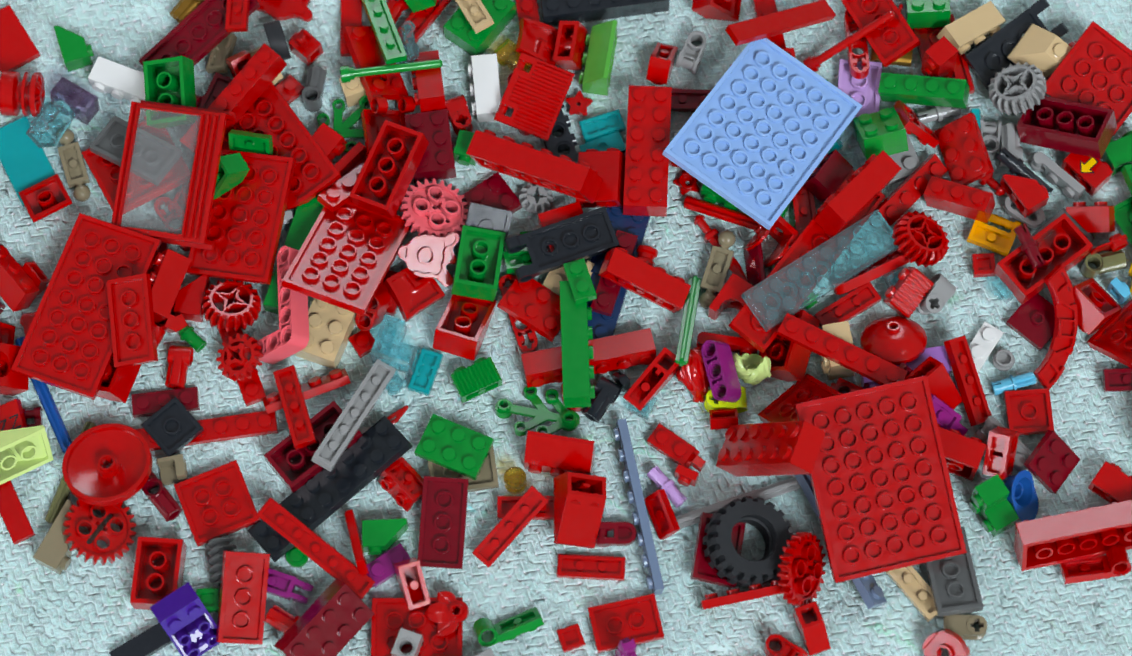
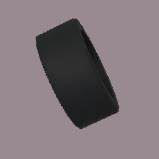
[263,20,291,60]

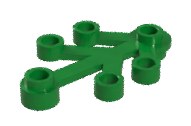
[317,95,370,153]
[495,386,580,436]

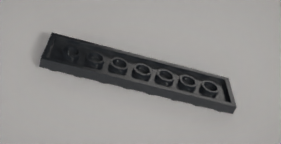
[247,416,413,562]

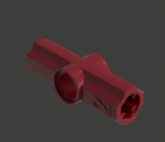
[142,470,183,522]

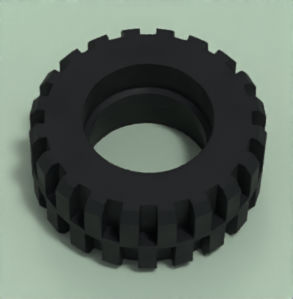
[703,496,793,587]

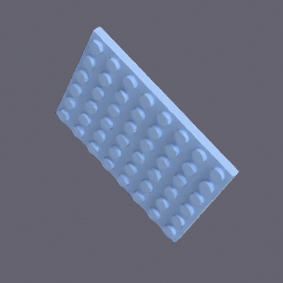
[662,38,863,230]

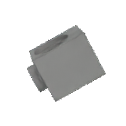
[391,628,424,656]

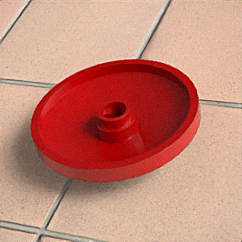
[62,423,153,506]

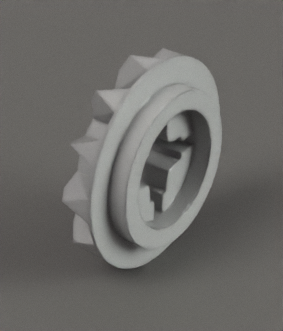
[519,183,554,214]

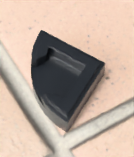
[610,370,630,392]

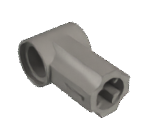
[999,123,1023,166]

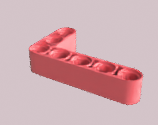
[258,246,309,365]

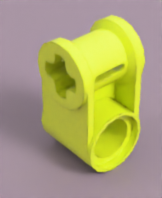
[704,386,748,413]

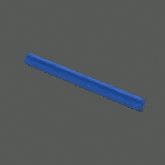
[15,336,72,453]

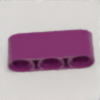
[701,340,742,403]

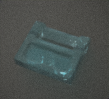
[396,21,419,73]

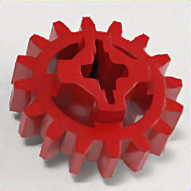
[216,333,264,382]

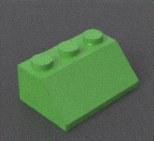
[579,20,617,96]

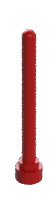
[803,11,895,72]

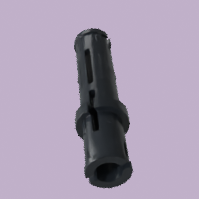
[995,147,1053,195]

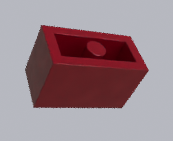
[804,149,853,202]

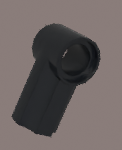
[582,376,622,423]

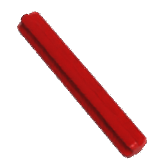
[683,196,759,230]

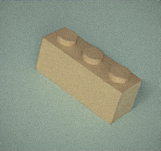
[937,1,1006,55]

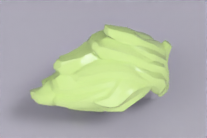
[733,353,772,386]

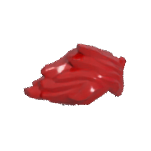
[675,346,710,403]

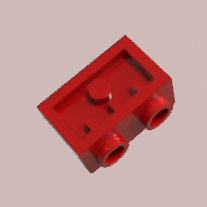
[378,457,423,512]

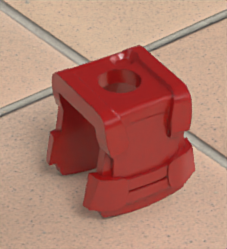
[745,216,799,267]

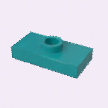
[579,109,626,143]
[579,131,626,153]
[408,348,444,396]

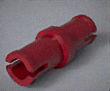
[1014,223,1046,269]

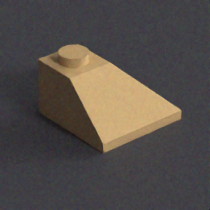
[1007,24,1072,79]

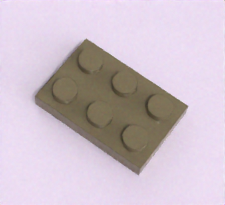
[428,445,499,492]

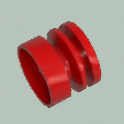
[0,71,45,117]

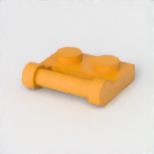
[967,214,1022,257]

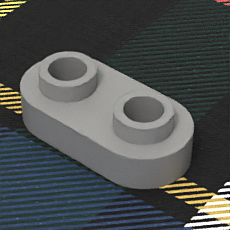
[1004,196,1045,229]

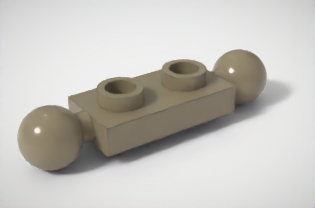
[57,128,91,202]
[699,230,736,309]

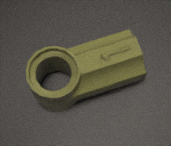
[1080,250,1127,279]

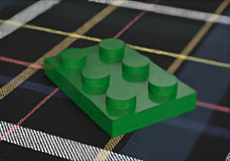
[414,414,494,480]

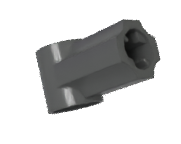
[302,66,327,112]

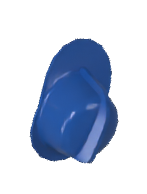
[1003,470,1039,521]

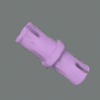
[647,466,687,508]

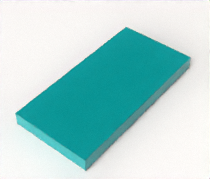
[0,116,56,207]

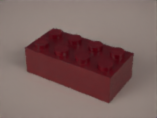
[1017,96,1117,159]
[264,401,362,493]
[274,579,374,656]

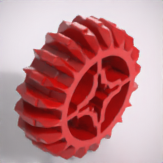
[892,210,949,267]
[202,279,261,333]

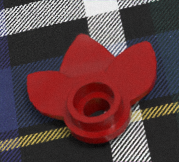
[1090,233,1128,255]
[425,591,469,636]

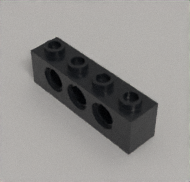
[543,102,579,163]

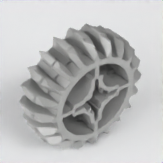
[988,61,1047,116]

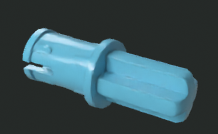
[991,372,1036,396]

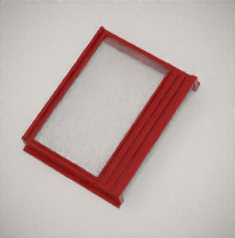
[111,100,236,250]

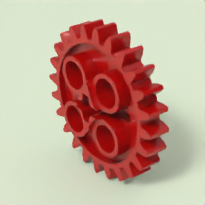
[63,499,136,566]
[777,532,826,606]

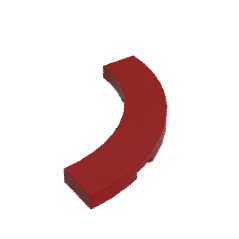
[1033,265,1078,389]

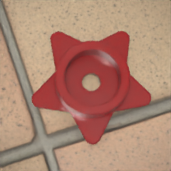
[565,91,593,116]
[673,170,699,196]

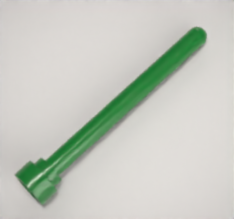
[340,59,443,83]

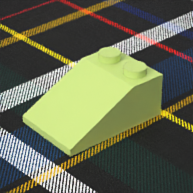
[0,425,54,485]

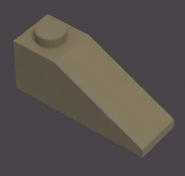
[33,499,73,574]

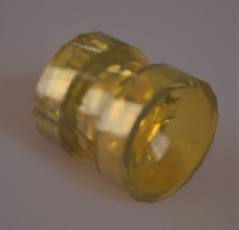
[504,467,527,494]

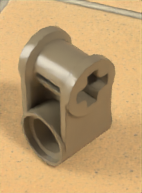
[943,614,987,640]

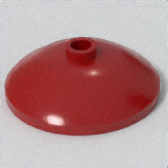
[860,316,927,365]

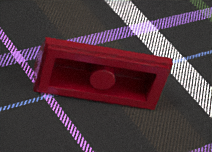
[743,243,766,288]

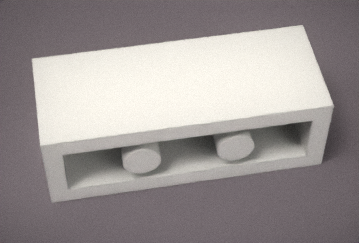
[468,53,501,123]
[88,56,145,103]

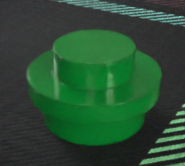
[286,546,309,568]

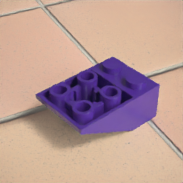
[150,582,219,656]

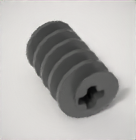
[208,538,237,587]

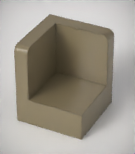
[156,454,188,486]

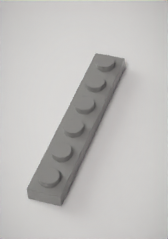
[311,359,397,472]

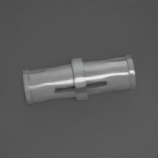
[916,106,961,124]

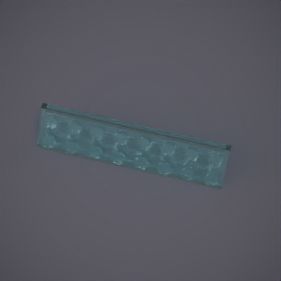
[741,209,899,332]

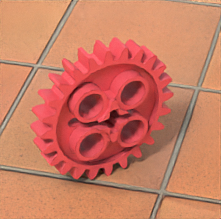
[400,178,469,237]

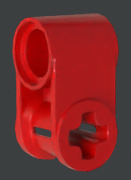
[445,94,473,136]
[764,634,809,656]

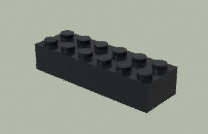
[540,0,670,26]

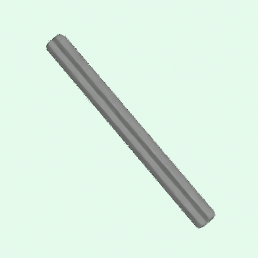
[676,477,801,529]

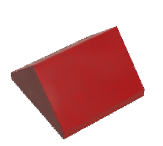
[19,174,73,223]

